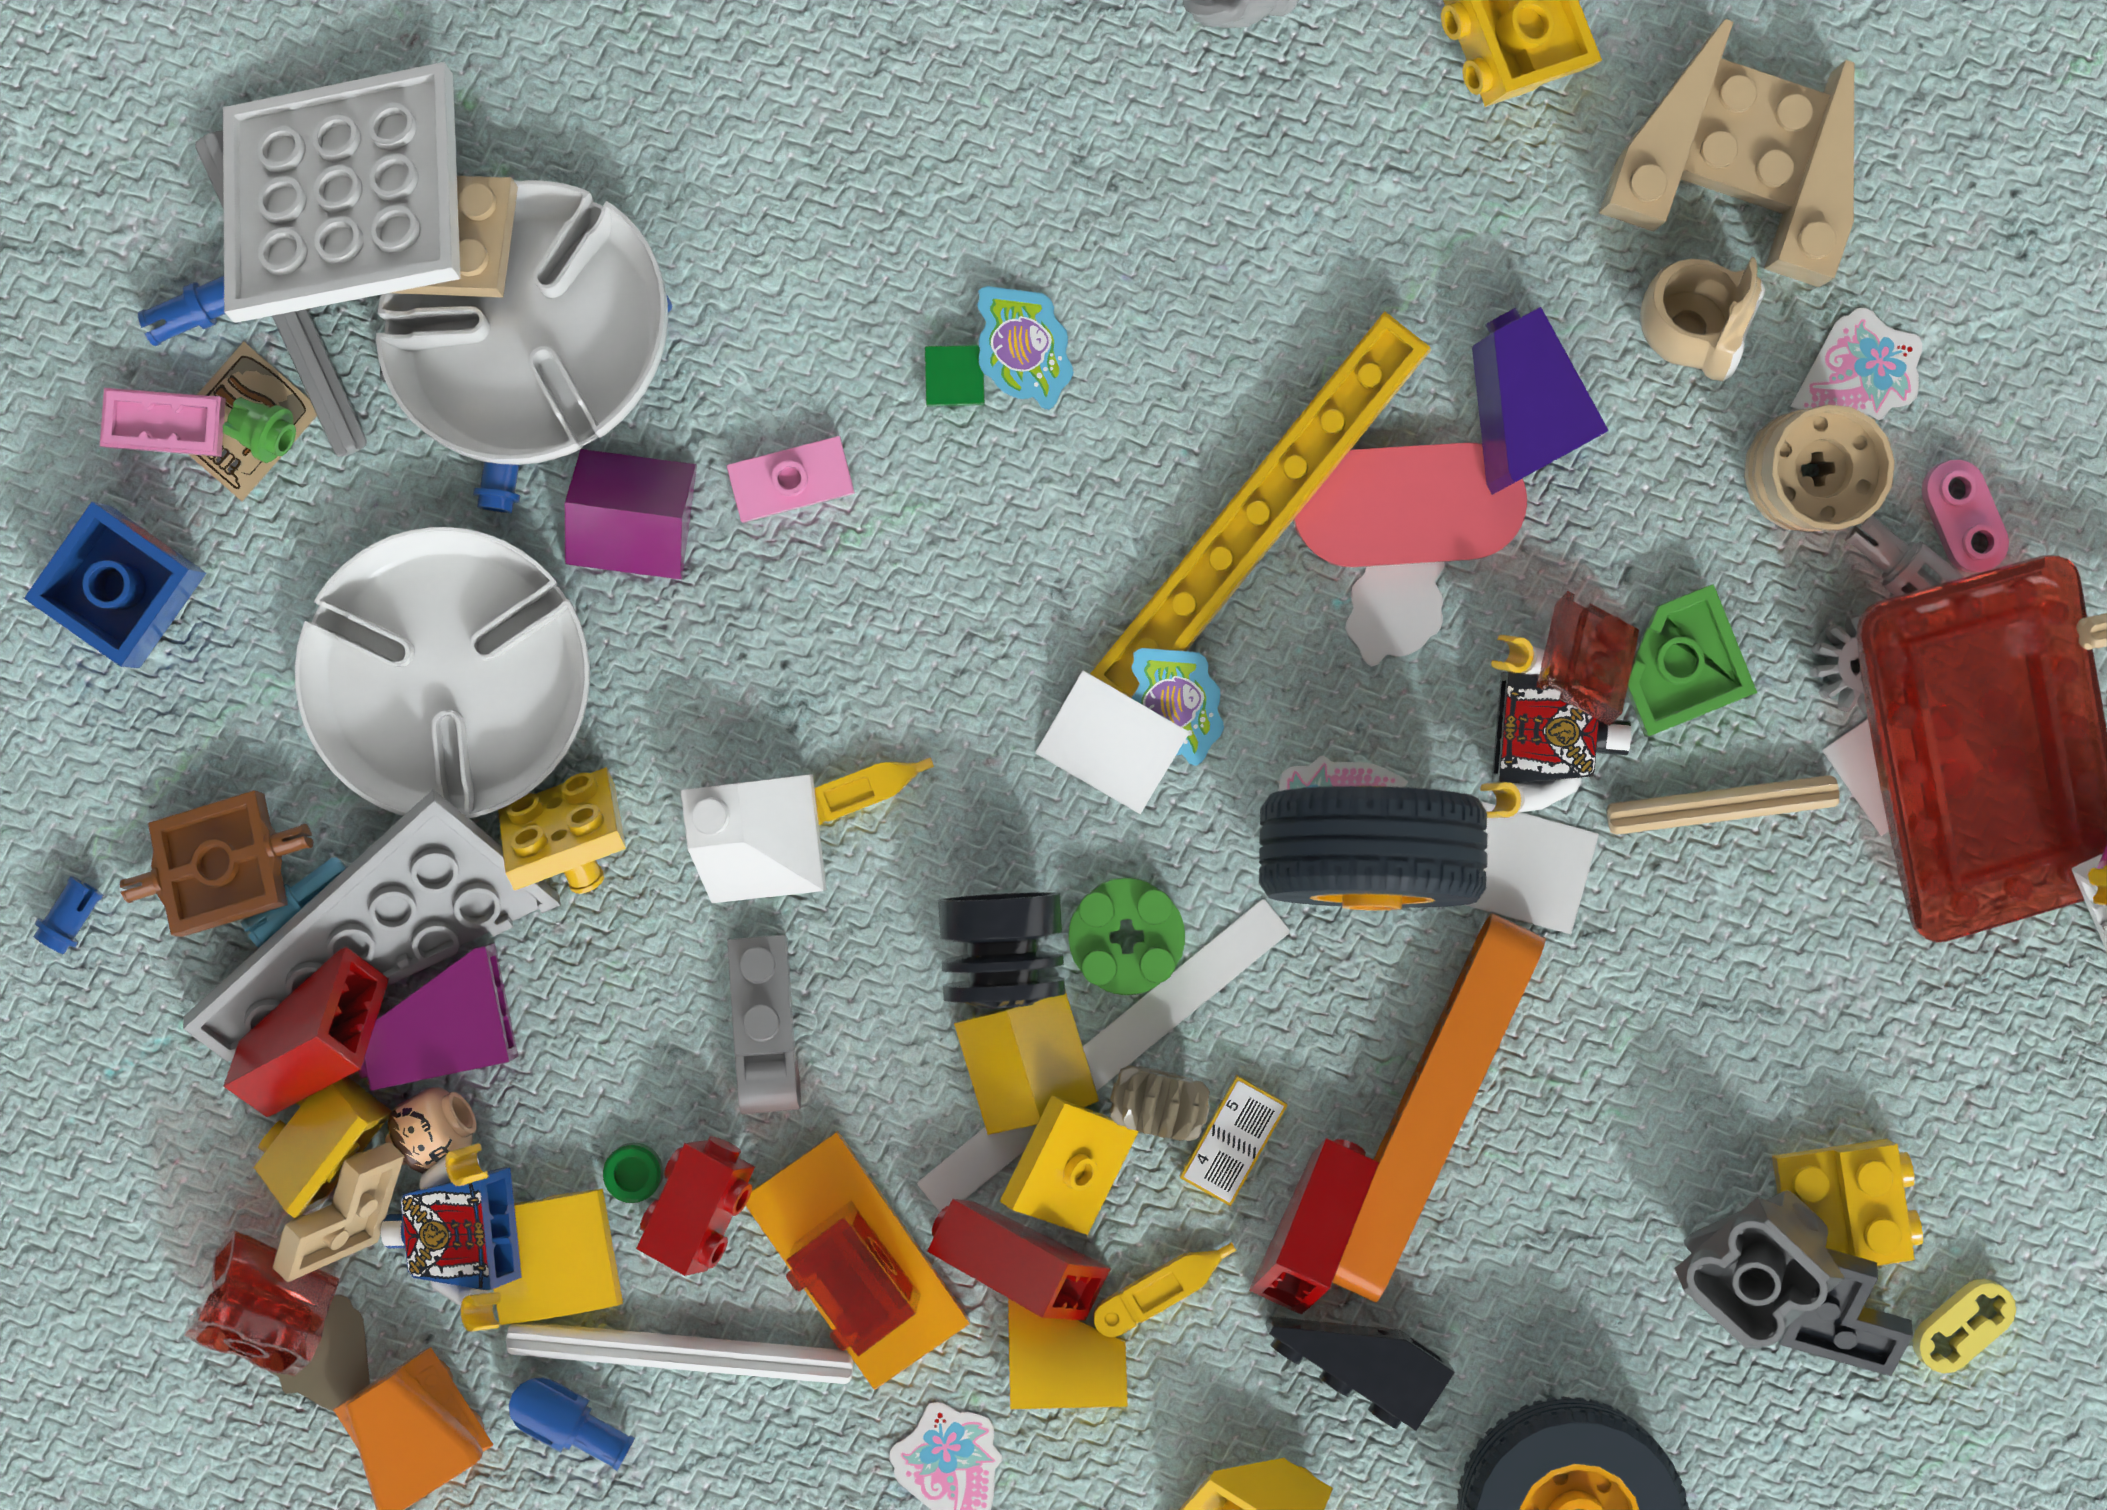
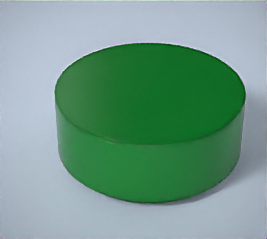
[603,1143,663,1203]

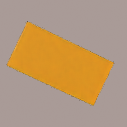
[745,1130,971,1390]

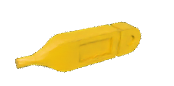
[814,757,934,825]
[1094,1242,1237,1337]

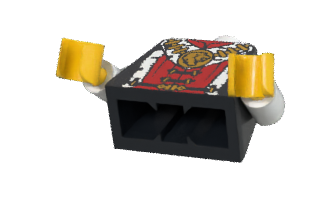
[1480,634,1631,818]

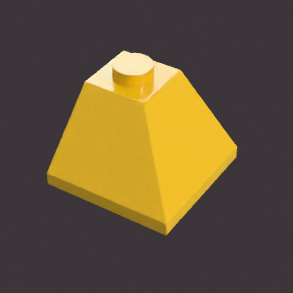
[1179,1458,1333,1510]

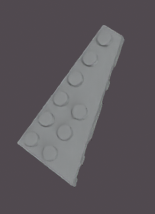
[183,789,561,1062]

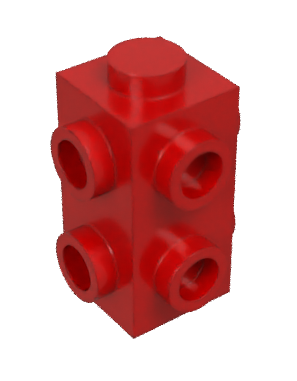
[636,1136,755,1276]

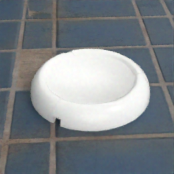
[376,180,668,465]
[295,527,590,818]

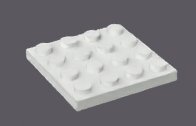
[223,62,460,323]

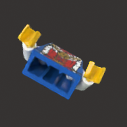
[381,1143,522,1331]

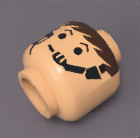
[385,1087,477,1174]

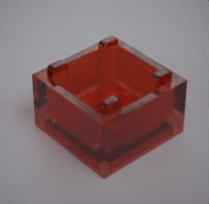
[786,1201,921,1357]

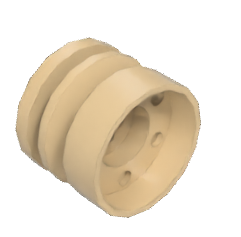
[1744,405,1895,532]

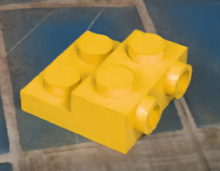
[1441,0,1602,107]
[1772,1139,1923,1266]

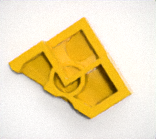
[1008,1298,1128,1409]

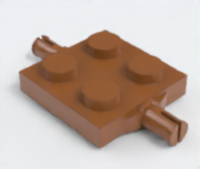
[120,790,314,937]

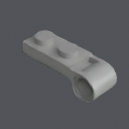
[727,935,801,1114]

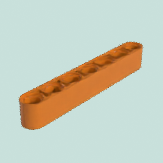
[1332,913,1546,1303]

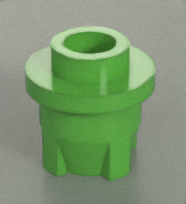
[223,397,296,463]

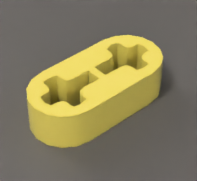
[1912,1278,2016,1374]

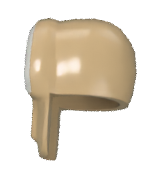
[1639,256,1765,381]

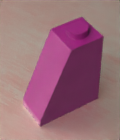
[358,943,519,1090]

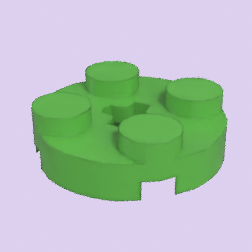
[1068,878,1185,995]

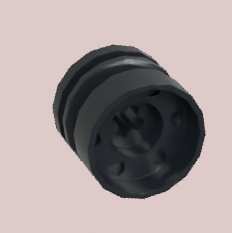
[938,892,1065,1008]

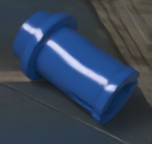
[473,462,521,513]
[33,876,104,954]

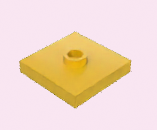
[999,1095,1139,1235]

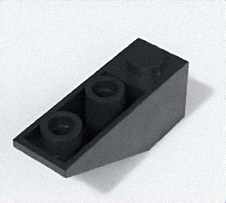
[1265,1316,1455,1431]

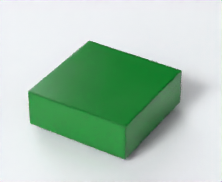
[925,345,985,407]

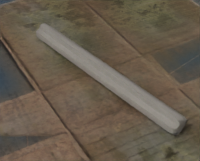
[195,130,367,457]

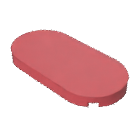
[1293,443,1527,568]

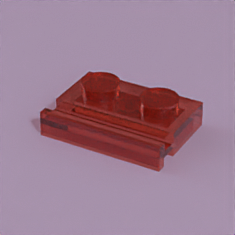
[1537,591,1639,726]

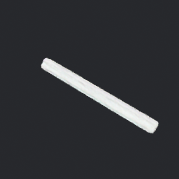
[506,1322,854,1384]

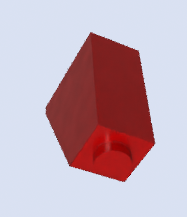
[223,947,389,1118]
[1249,1138,1380,1315]
[927,1199,1111,1321]

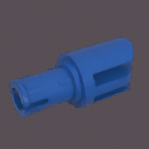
[509,1377,635,1471]

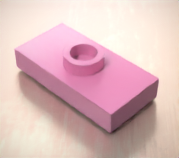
[100,388,226,457]
[726,436,855,523]

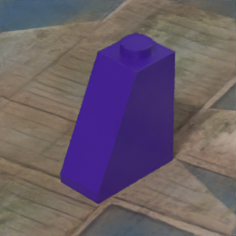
[1472,307,1609,495]

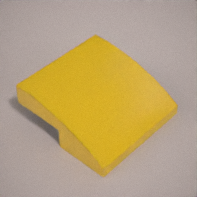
[493,1189,623,1325]

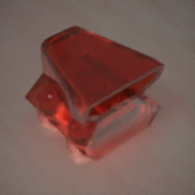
[183,1230,340,1377]

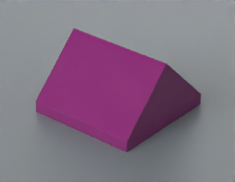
[565,449,697,580]

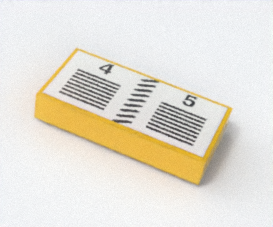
[1179,1075,1288,1207]

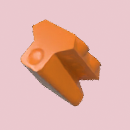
[333,1347,494,1510]

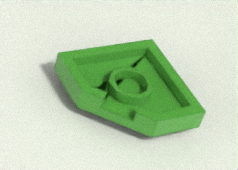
[1623,584,1757,737]

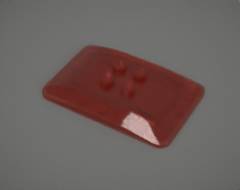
[1857,555,2107,943]

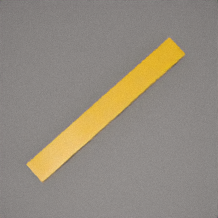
[1090,311,1431,698]

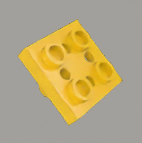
[498,767,626,894]

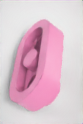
[1922,460,2009,573]

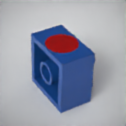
[24,501,206,668]

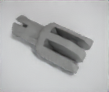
[1845,514,1976,630]

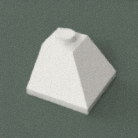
[681,774,826,903]

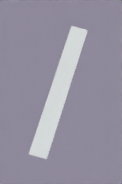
[917,899,1290,1212]

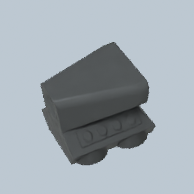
[1674,1190,1845,1349]

